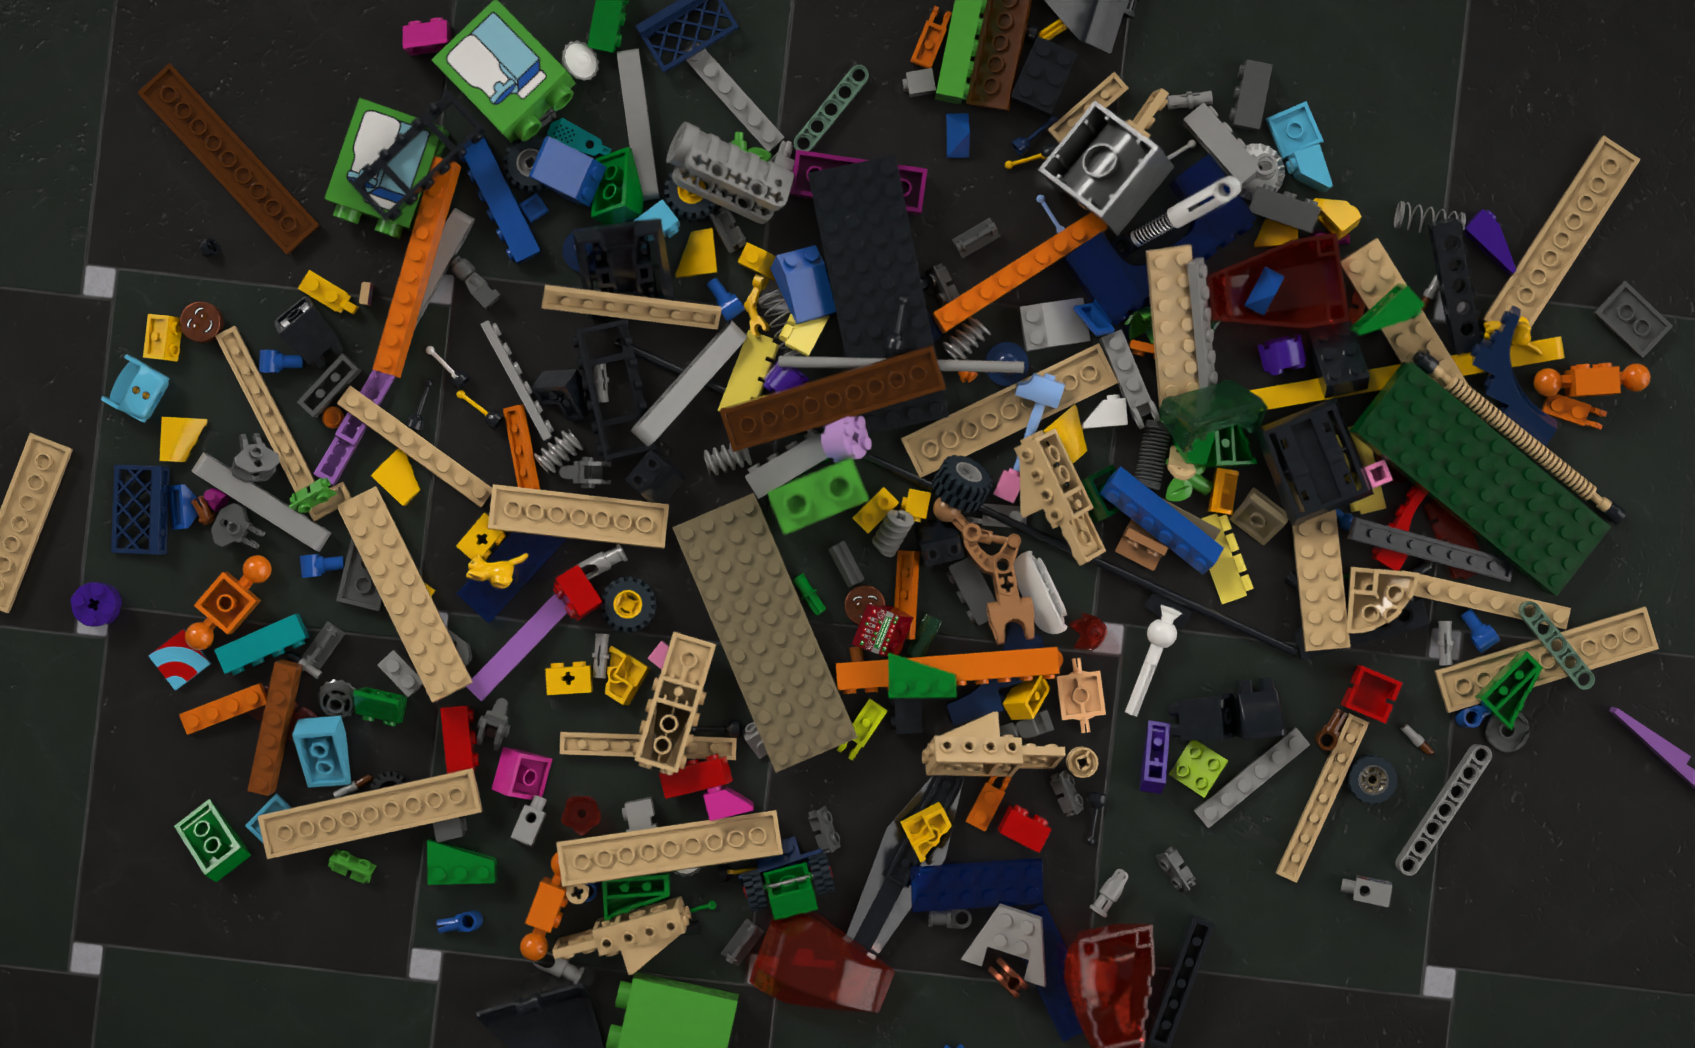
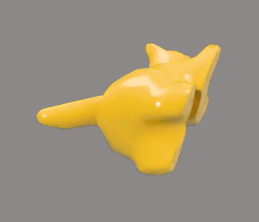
[1483,316,1543,355]
[466,553,528,589]

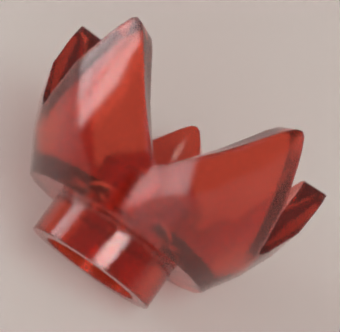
[1069,613,1107,651]
[561,796,601,835]

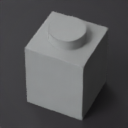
[902,68,936,97]

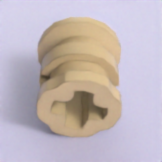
[566,884,589,904]

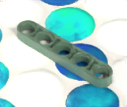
[794,65,869,151]
[1518,601,1595,690]

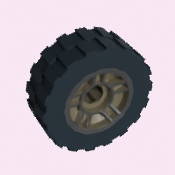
[1346,755,1398,804]

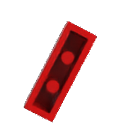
[440,704,479,774]
[659,753,733,799]

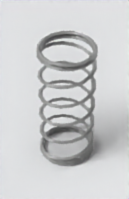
[1394,201,1466,236]
[757,289,801,356]

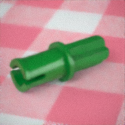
[792,573,826,616]

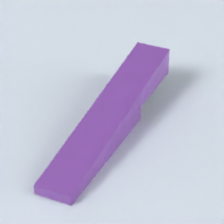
[313,370,395,486]
[466,594,567,701]
[1609,707,1695,790]

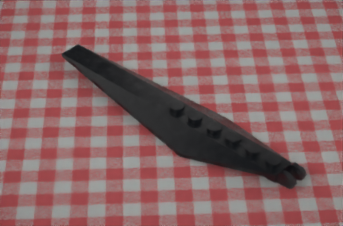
[824,775,964,1004]

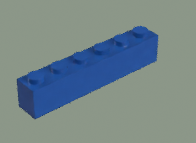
[458,134,542,264]
[1100,467,1224,575]

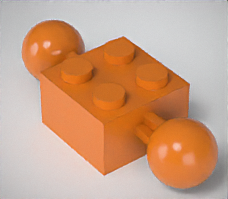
[1534,363,1651,397]
[185,555,271,650]
[520,852,569,961]

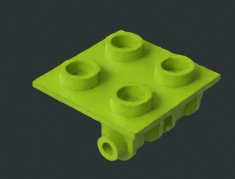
[1169,740,1228,798]

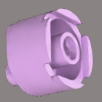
[821,416,872,462]

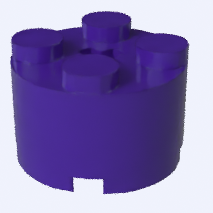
[1257,334,1307,375]
[763,360,809,393]
[71,582,122,627]

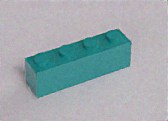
[214,613,309,676]

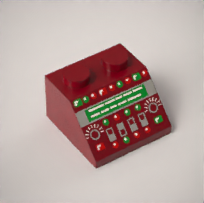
[852,604,914,657]

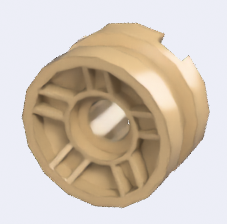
[1066,746,1098,778]

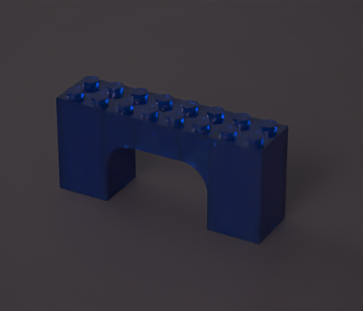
[1062,154,1256,325]

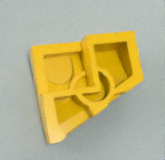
[1254,218,1298,247]
[676,228,717,278]
[1043,404,1087,464]
[160,417,208,462]
[371,449,420,506]
[605,646,650,706]
[900,802,952,862]

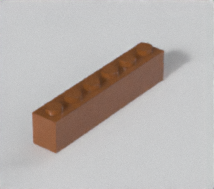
[247,659,303,796]

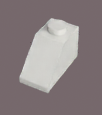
[1082,394,1128,429]

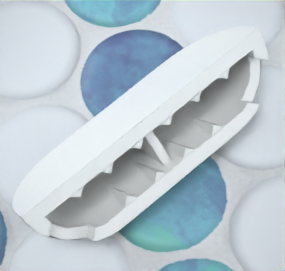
[1014,551,1067,634]

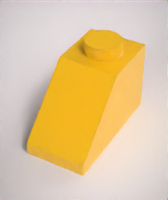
[1314,198,1362,241]
[738,242,777,283]
[1003,675,1050,720]

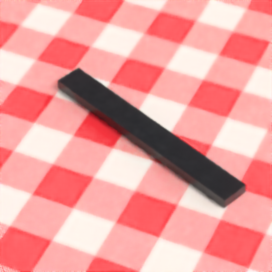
[1347,517,1514,582]

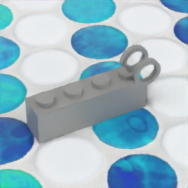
[1183,103,1277,189]
[1099,329,1160,429]
[745,427,828,499]

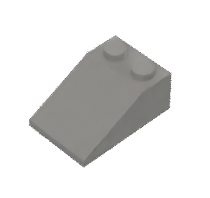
[1018,298,1091,352]

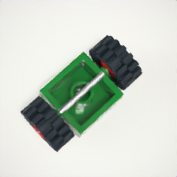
[742,852,835,920]

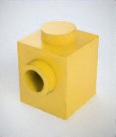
[901,489,931,522]

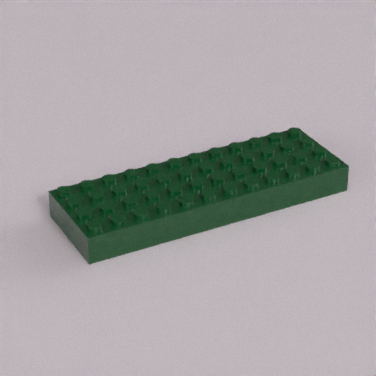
[1349,362,1611,596]

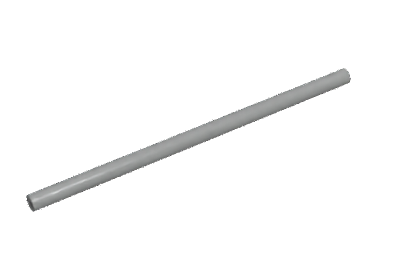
[779,356,1024,373]

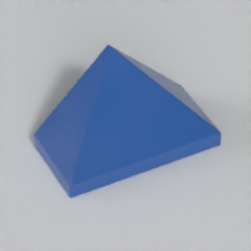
[946,113,970,158]
[1244,266,1285,316]
[1073,303,1115,337]
[169,484,201,530]

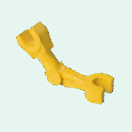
[744,274,769,337]

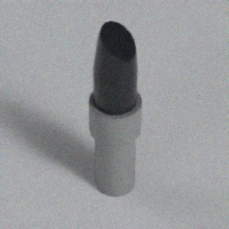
[285,651,322,679]

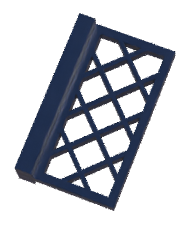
[636,0,739,73]
[111,465,170,554]

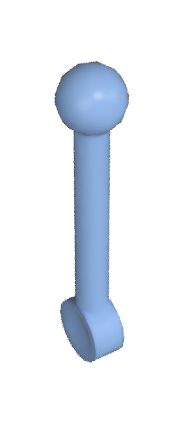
[1036,195,1065,234]

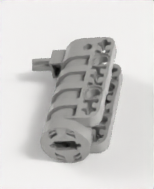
[667,122,795,224]

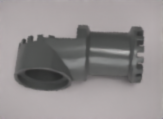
[928,907,972,929]

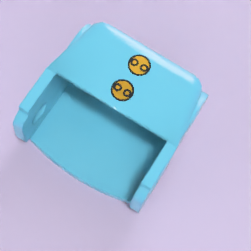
[101,354,170,423]

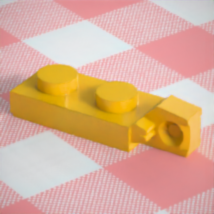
[298,270,359,314]

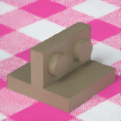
[1229,487,1288,546]

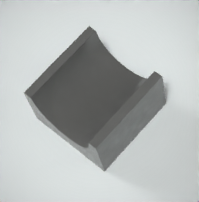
[1038,101,1174,236]

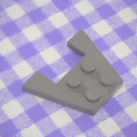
[961,904,1046,987]

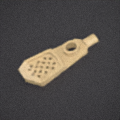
[1167,445,1196,481]

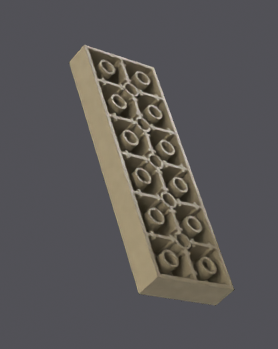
[672,493,858,772]

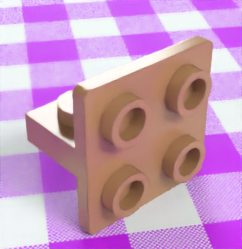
[1115,519,1168,570]

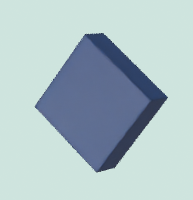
[519,193,550,224]

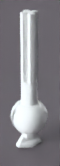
[1125,605,1182,717]

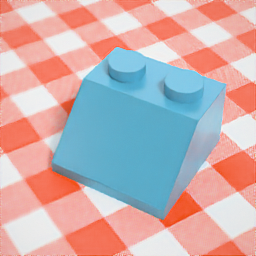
[1286,144,1333,193]

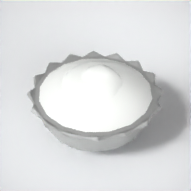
[562,40,599,81]

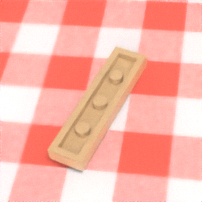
[1047,72,1129,144]

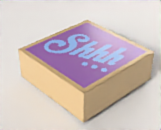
[359,282,374,306]

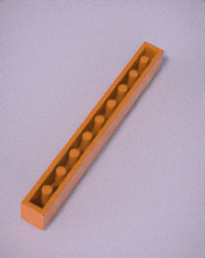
[372,156,461,378]
[931,213,1109,334]
[836,647,1060,694]

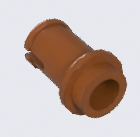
[191,496,215,525]
[849,647,864,662]

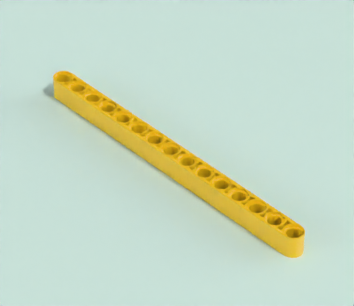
[1239,337,1565,414]

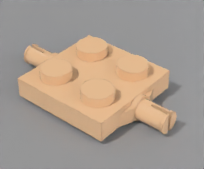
[1056,658,1106,733]

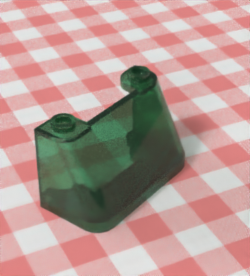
[1158,380,1267,453]

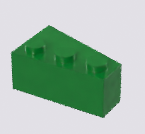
[587,0,629,53]
[1206,399,1257,468]
[1475,650,1543,730]
[888,653,957,698]
[427,838,497,885]
[602,872,671,921]

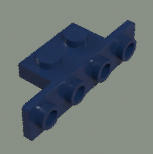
[738,836,823,887]

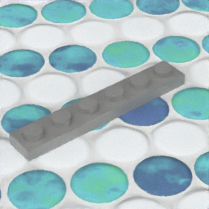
[681,43,785,152]
[1187,258,1218,392]
[480,320,554,441]
[1194,727,1310,828]

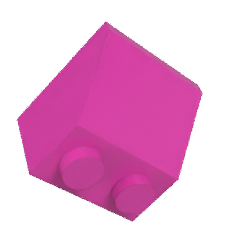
[403,17,452,56]
[492,747,552,800]
[704,786,754,821]

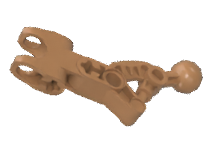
[933,497,1035,645]

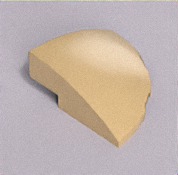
[1346,567,1419,633]

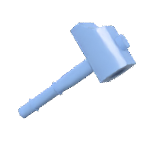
[1013,373,1065,472]

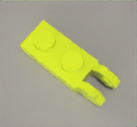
[837,698,888,760]

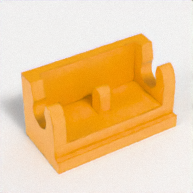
[1208,468,1239,515]

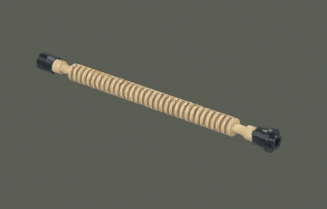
[1412,349,1627,525]

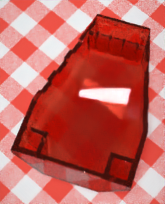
[1206,233,1350,330]
[749,912,896,1013]
[1064,924,1155,1048]

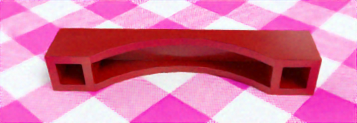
[1371,485,1427,571]

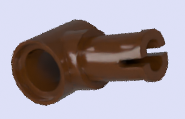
[1314,708,1348,751]

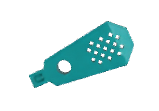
[547,118,612,156]

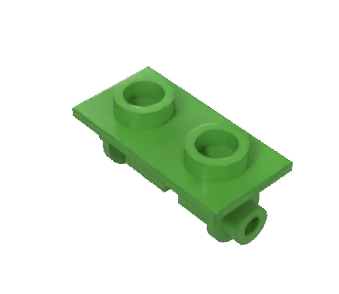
[288,478,337,514]
[328,849,377,884]

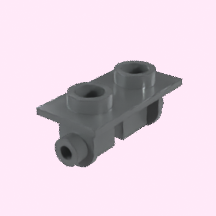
[708,207,747,253]
[952,218,1001,259]
[925,263,960,307]
[302,621,346,669]
[1049,769,1084,817]
[808,806,841,853]
[1156,846,1196,893]
[721,919,764,966]

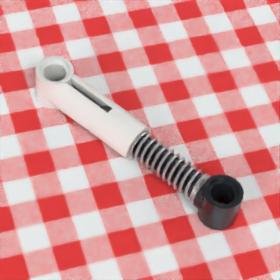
[1112,176,1241,257]

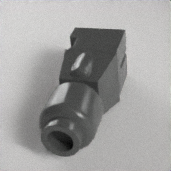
[450,255,502,310]
[999,709,1054,739]

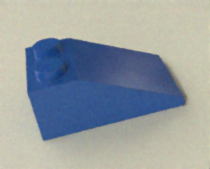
[529,136,607,207]
[770,245,836,325]

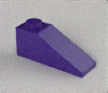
[1464,209,1516,276]
[1140,720,1170,794]

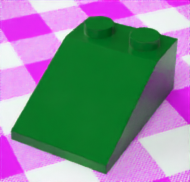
[591,147,643,225]
[1349,283,1425,335]
[353,687,408,726]
[174,799,251,882]

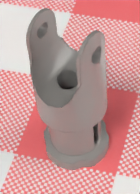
[577,544,628,580]
[1090,869,1128,918]
[533,951,585,985]

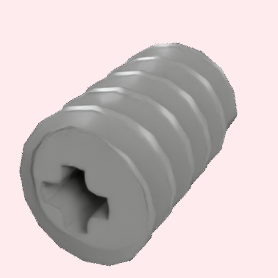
[942,317,991,360]
[534,429,584,474]
[704,443,752,475]
[872,510,914,557]

